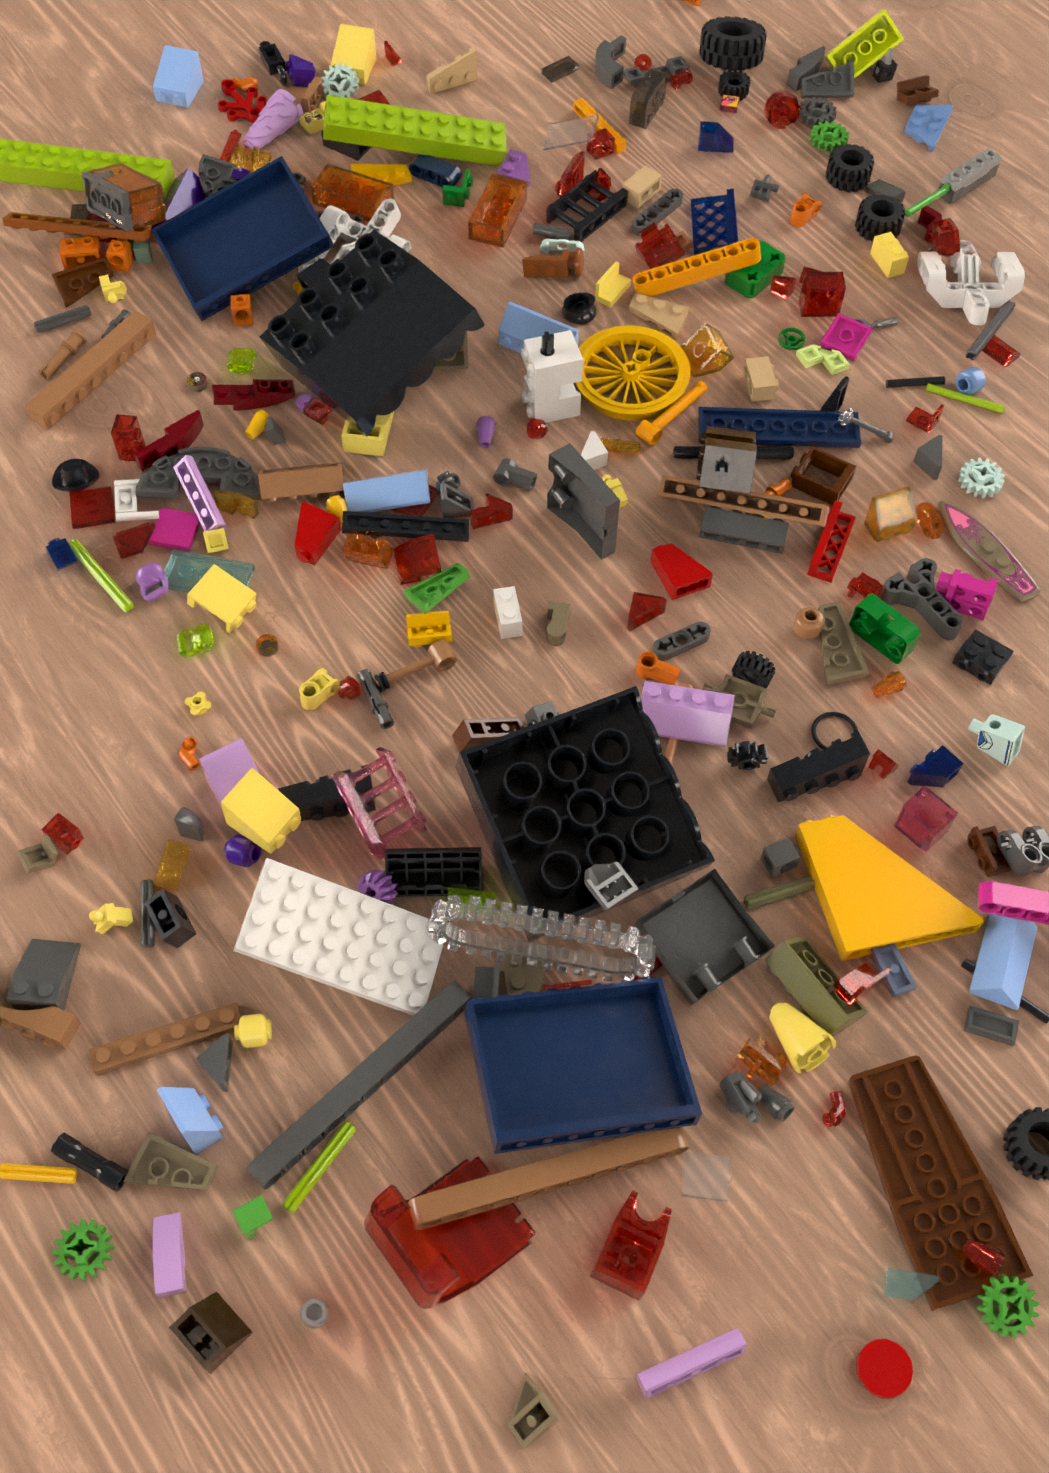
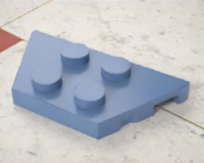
[904,105,954,152]

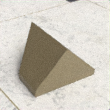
[507,1373,560,1449]

